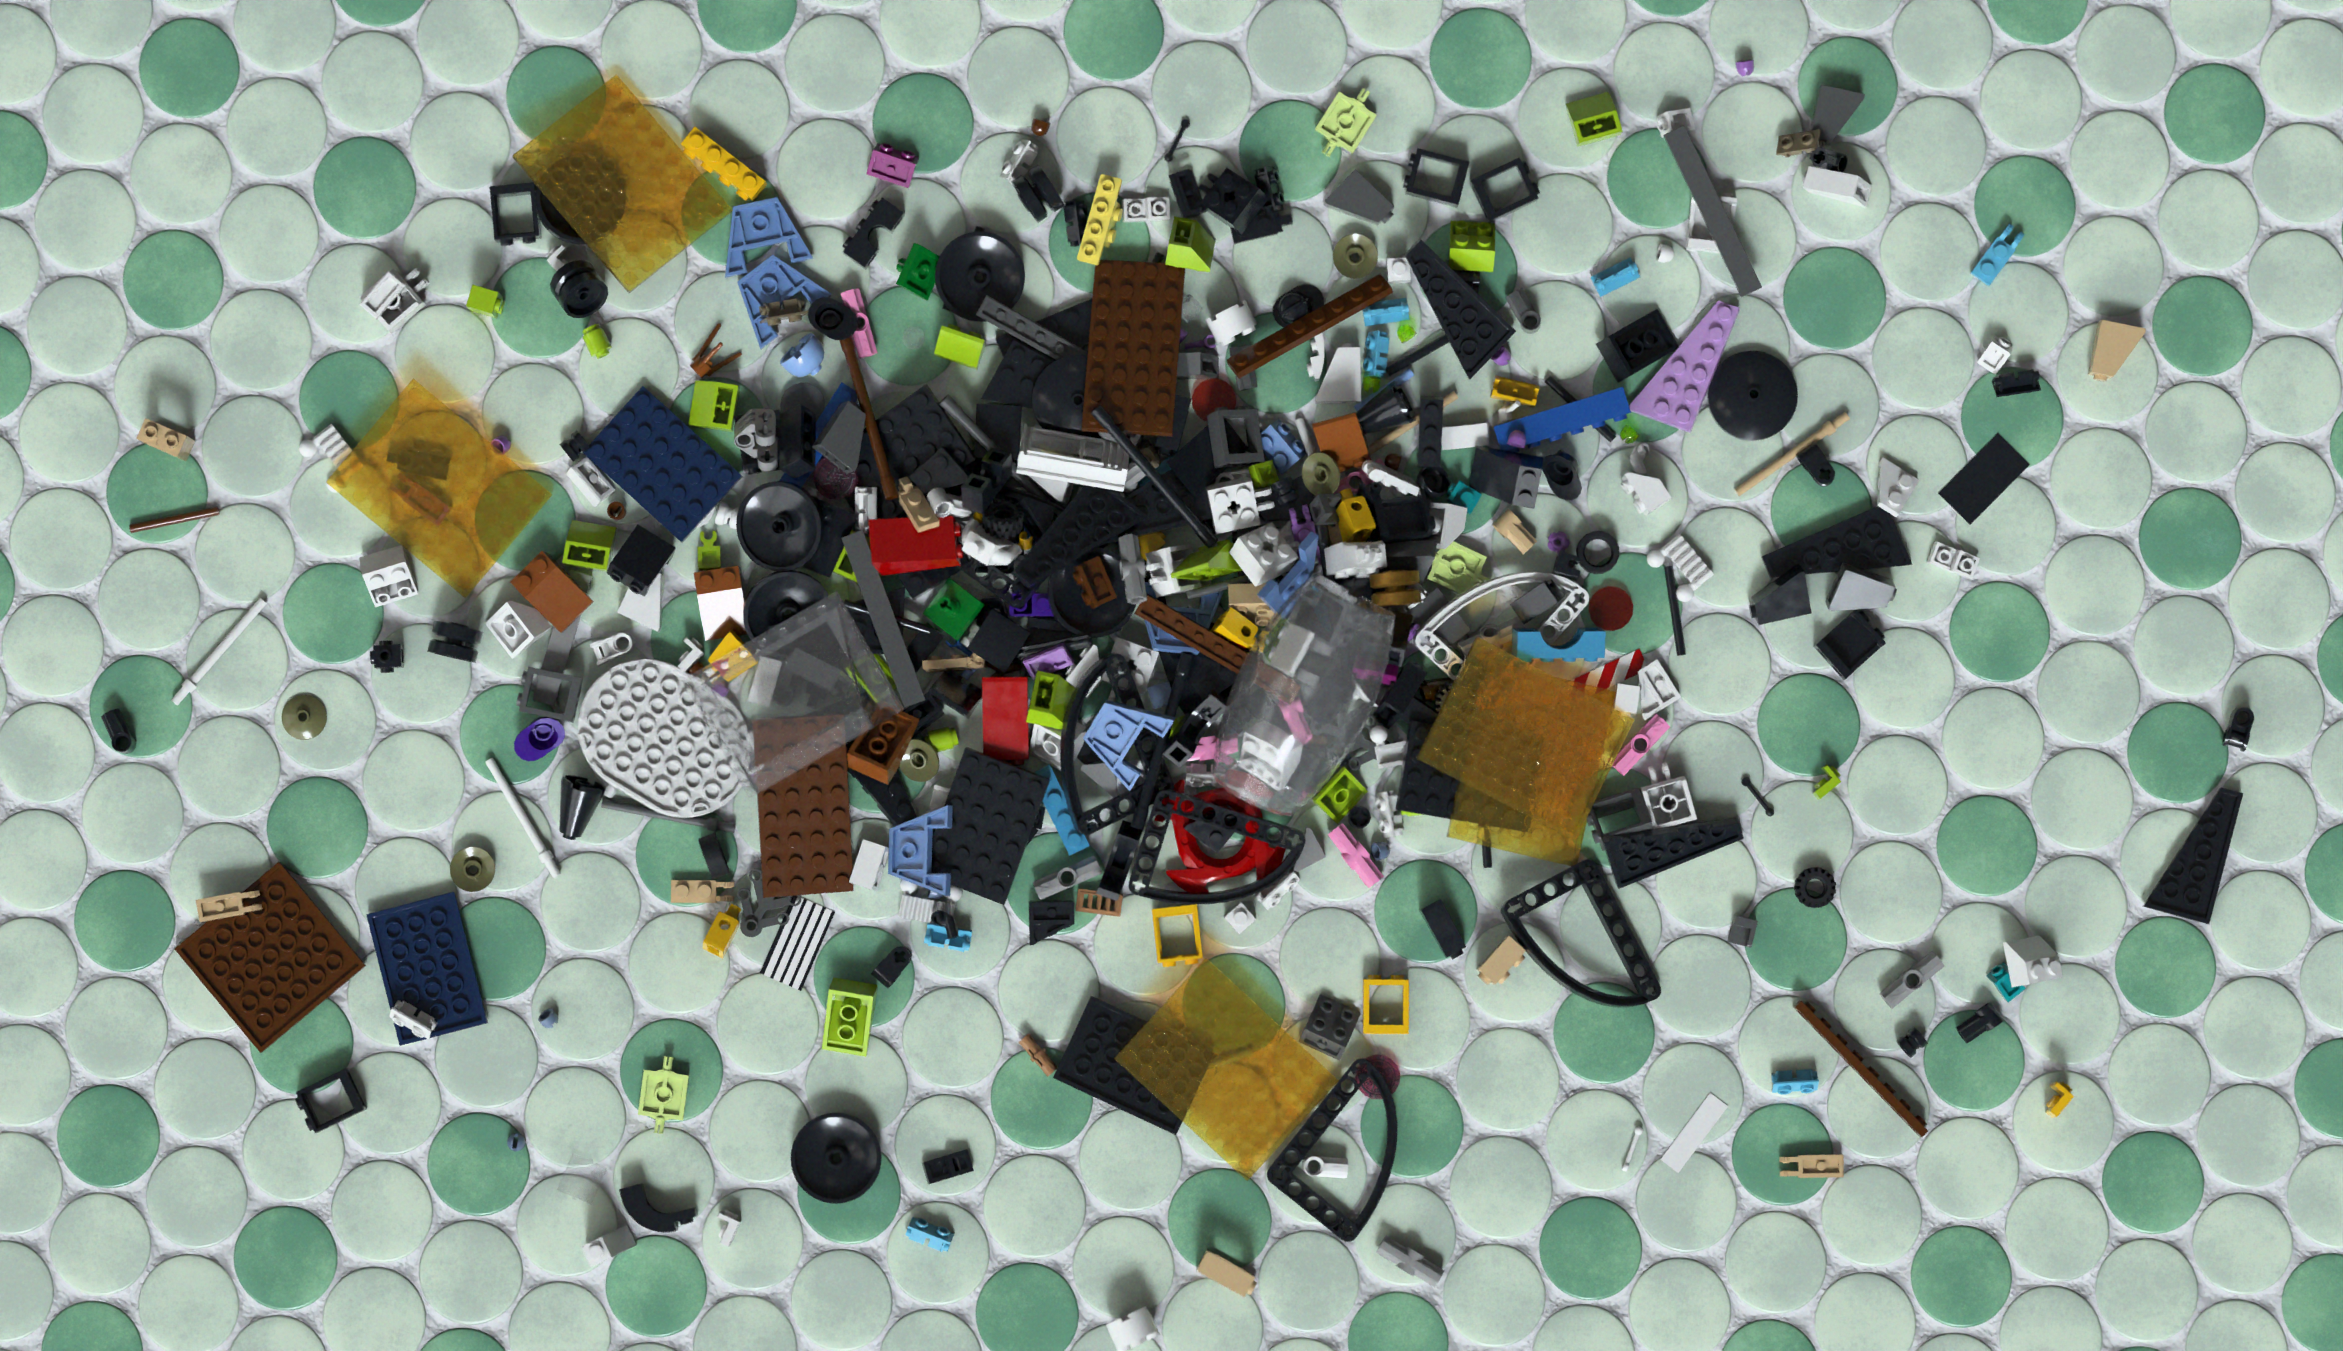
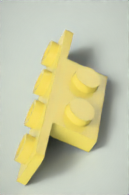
[1077,174,1122,266]

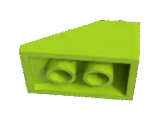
[1171,540,1242,581]
[822,977,878,1057]

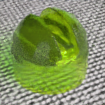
[1397,324,1417,344]
[1363,377,1381,393]
[1620,424,1640,444]

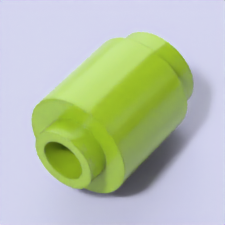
[582,324,612,359]
[924,727,959,752]

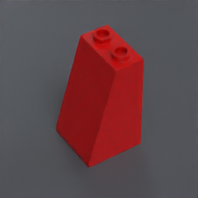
[868,516,963,576]
[982,677,1029,765]

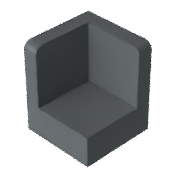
[1309,493,1342,525]
[1728,915,1758,948]

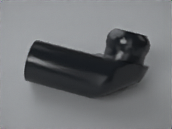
[931,910,959,939]

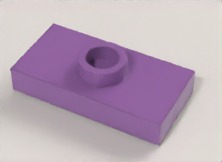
[1023,642,1074,680]

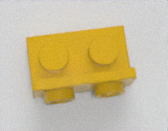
[2046,1081,2074,1118]

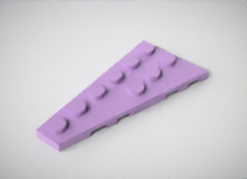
[1629,300,1740,433]

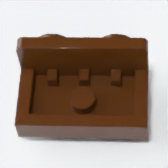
[1072,556,1117,608]

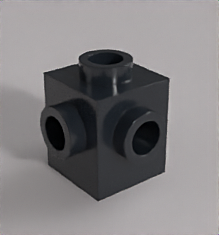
[370,640,404,673]

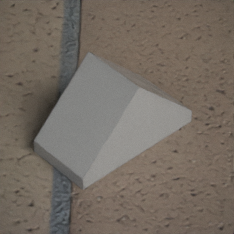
[1080,763,1117,798]
[1293,827,1326,872]

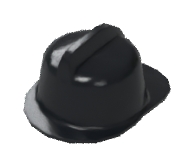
[1273,284,1324,327]
[808,297,858,340]
[1542,449,1582,500]

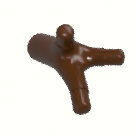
[986,661,1021,677]

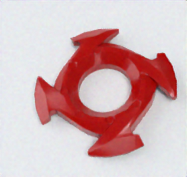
[1155,768,1286,893]

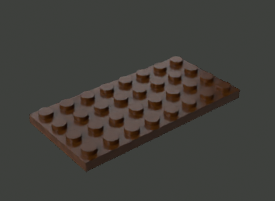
[1082,260,1186,436]
[753,713,854,898]

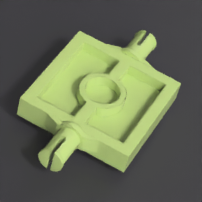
[1315,88,1377,157]
[1427,541,1490,595]
[638,1056,689,1134]

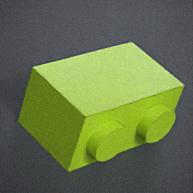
[466,285,505,319]

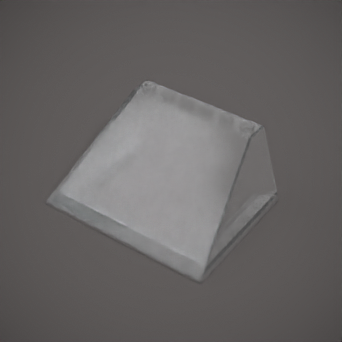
[681,591,904,798]

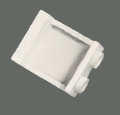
[1686,193,1738,253]

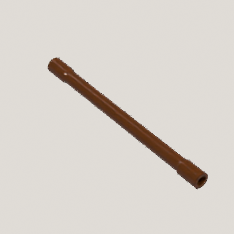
[839,336,899,500]

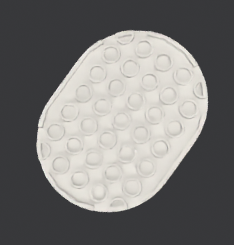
[578,659,752,818]

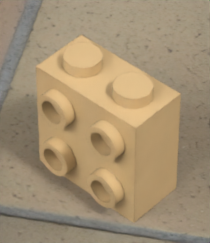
[1228,583,1276,627]
[1476,936,1526,985]

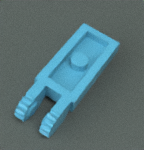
[1971,223,2025,287]

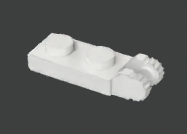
[1361,460,1420,496]

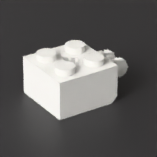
[359,268,429,334]
[1206,477,1274,534]
[1229,522,1300,587]
[1324,541,1387,579]
[1146,544,1202,598]
[1101,637,1159,705]
[1639,762,1697,829]

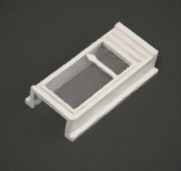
[1016,423,1129,492]

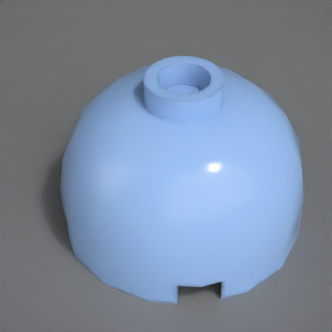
[780,333,824,377]

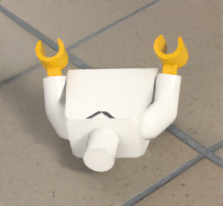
[961,512,1033,565]

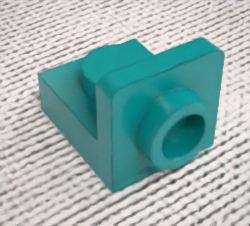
[1446,480,1482,514]
[1986,962,2026,1002]

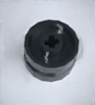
[1011,164,1064,223]
[550,260,608,318]
[427,621,483,663]

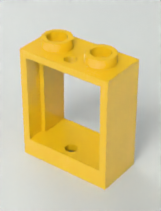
[1152,904,1203,967]
[1363,975,1409,1034]

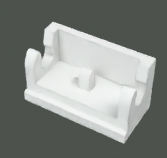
[849,839,889,891]

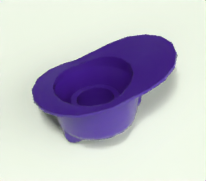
[514,717,565,761]

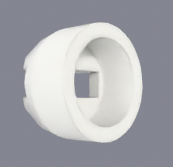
[1656,244,1674,263]

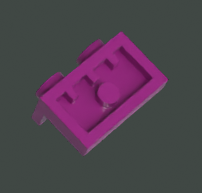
[866,143,919,188]

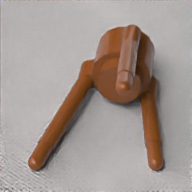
[690,323,742,378]

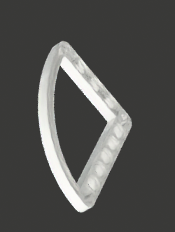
[1413,571,1589,710]

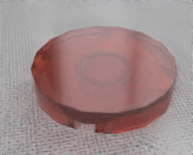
[1192,378,1236,422]
[1588,586,1633,631]

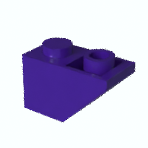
[1009,593,1055,618]

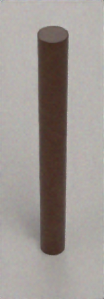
[129,506,220,533]

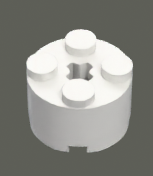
[1205,300,1257,346]
[1106,1306,1160,1351]

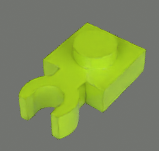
[697,531,721,571]

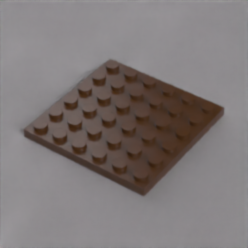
[175,862,366,1053]

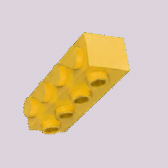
[681,126,767,202]

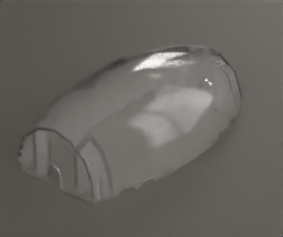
[1212,573,1395,816]

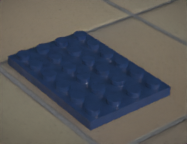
[582,386,743,543]
[366,892,488,1046]

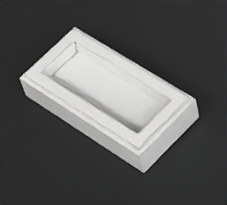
[359,270,406,319]

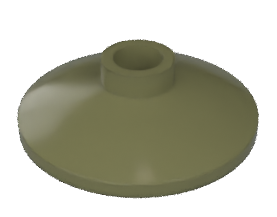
[1333,234,1378,279]
[1302,452,1340,496]
[282,695,327,740]
[899,739,939,782]
[450,847,495,892]

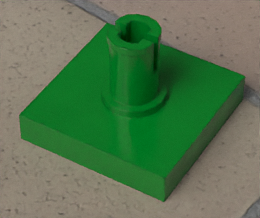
[896,243,939,301]
[922,578,985,641]

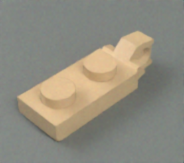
[898,477,939,533]
[922,653,986,673]

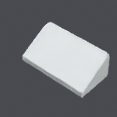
[567,456,615,507]

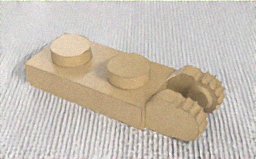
[671,880,734,903]
[196,890,262,922]
[1779,1154,1844,1178]

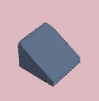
[1147,680,1171,709]

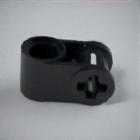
[1796,443,1835,486]
[2222,707,2254,752]
[871,946,912,989]

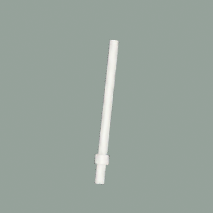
[171,598,267,706]
[485,758,561,878]

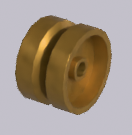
[1369,570,1421,607]

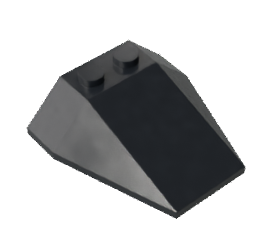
[1159,606,1252,714]

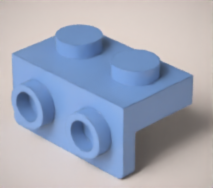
[1261,419,1307,475]

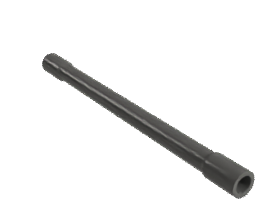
[939,394,1056,521]

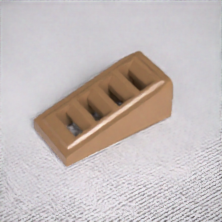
[1075,889,1123,917]

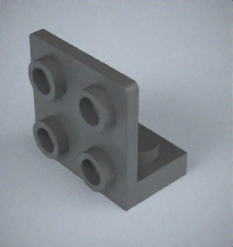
[1298,995,1361,1060]

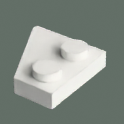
[1877,457,1919,517]
[1638,659,1681,720]

